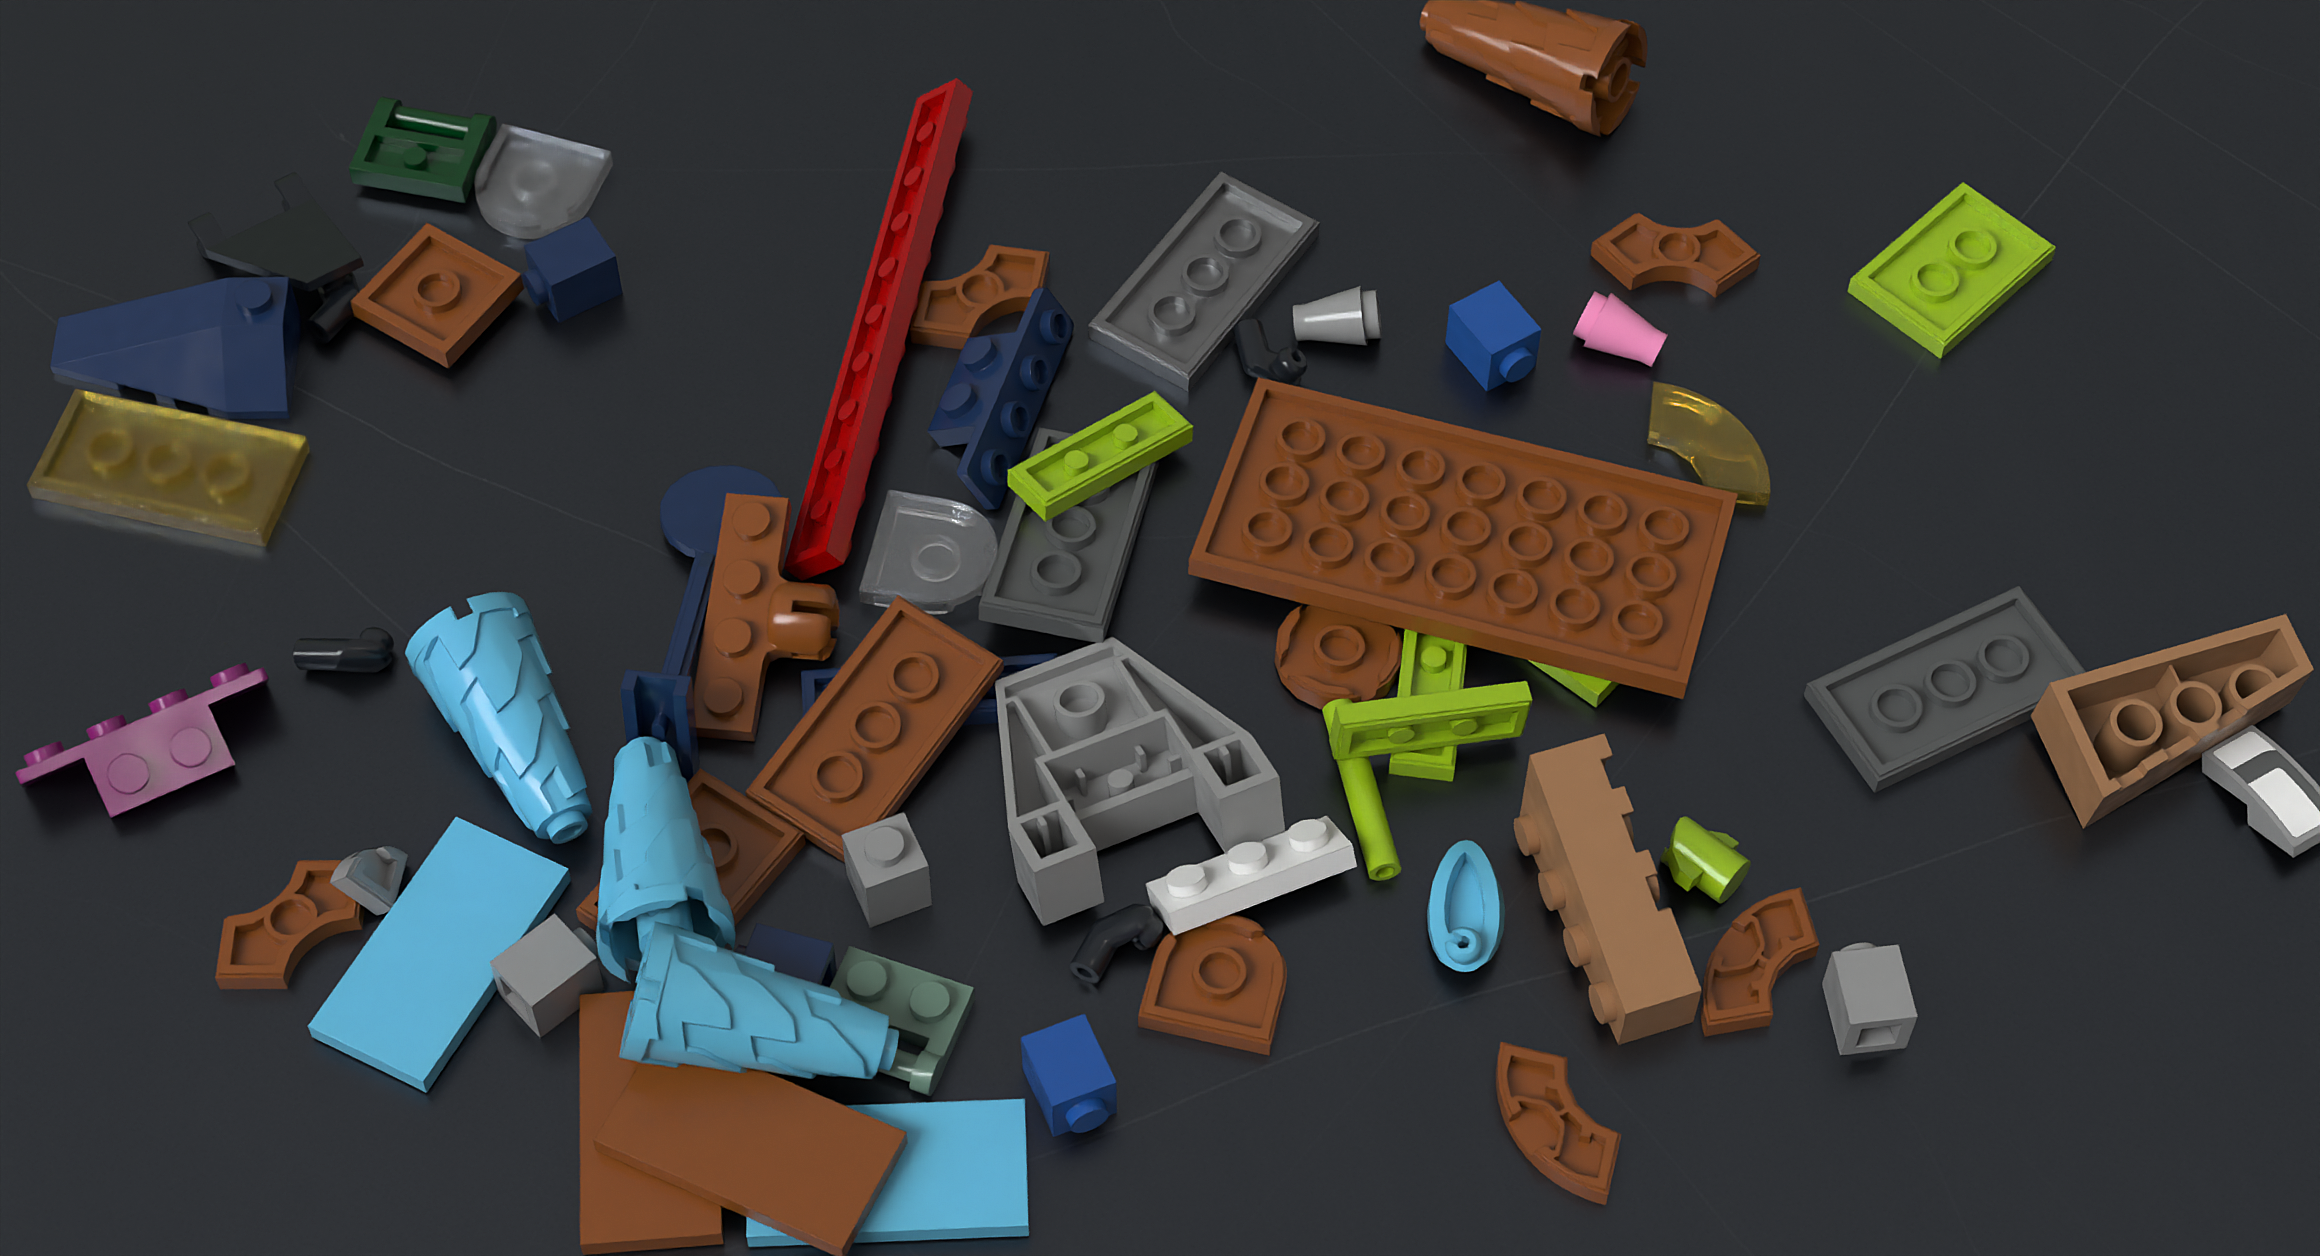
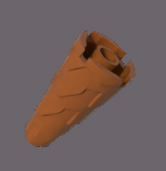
[1420,0,1648,137]

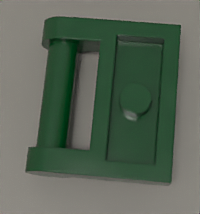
[349,97,497,203]

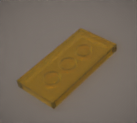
[27,389,310,547]

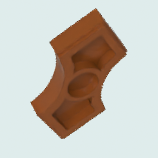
[1590,213,1761,298]
[910,245,1050,349]
[215,860,365,989]

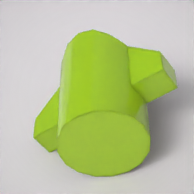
[1659,816,1751,904]

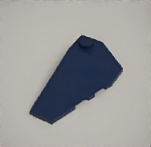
[50,277,302,419]

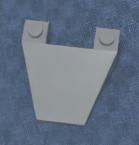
[995,637,1285,926]

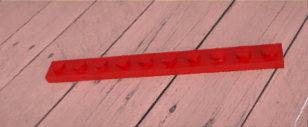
[784,78,973,581]

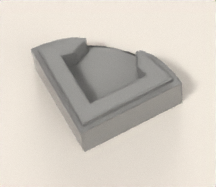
[330,846,408,916]

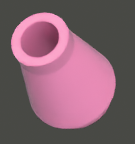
[1573,291,1668,367]

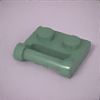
[830,946,975,1096]

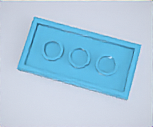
[308,817,571,1093]
[747,1099,1029,1247]

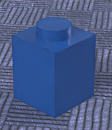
[1445,281,1541,392]
[1021,1013,1117,1137]

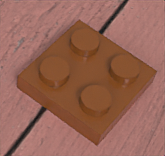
[350,223,524,369]

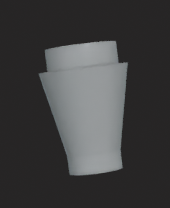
[1293,286,1382,346]

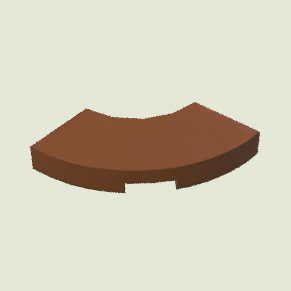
[1700,887,1820,1036]
[1496,1042,1621,1205]

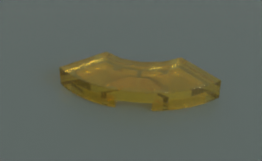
[1647,382,1771,506]

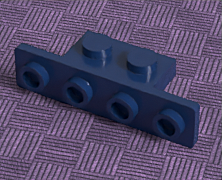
[928,287,1074,510]

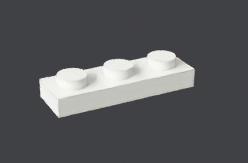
[1146,816,1357,936]

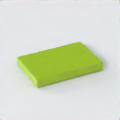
[1847,182,2056,359]

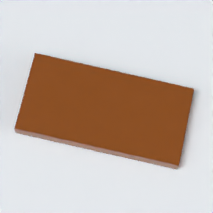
[745,595,1004,863]
[579,991,724,1255]
[593,1063,908,1256]

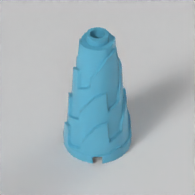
[405,592,592,844]
[596,736,735,983]
[619,921,899,1079]

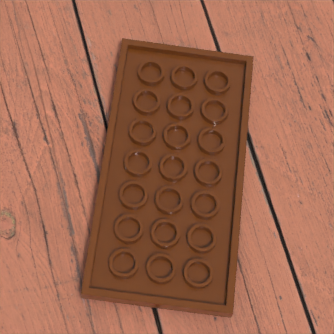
[1188,377,1738,699]

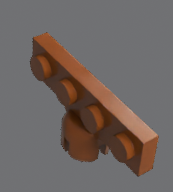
[693,493,840,742]

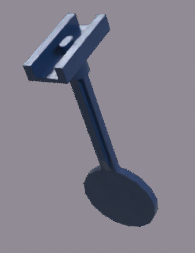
[620,465,782,782]

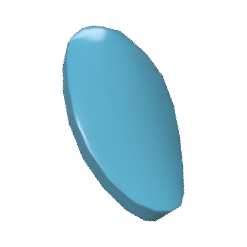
[1427,840,1505,972]

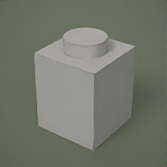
[841,812,932,928]
[490,913,604,1038]
[1822,943,1918,1055]

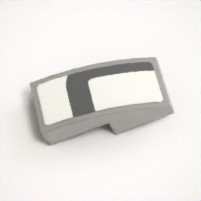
[2202,725,2320,857]

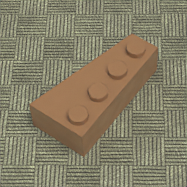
[2031,614,2314,829]
[1514,733,1702,1045]

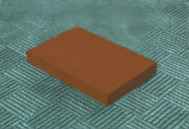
[576,768,806,932]

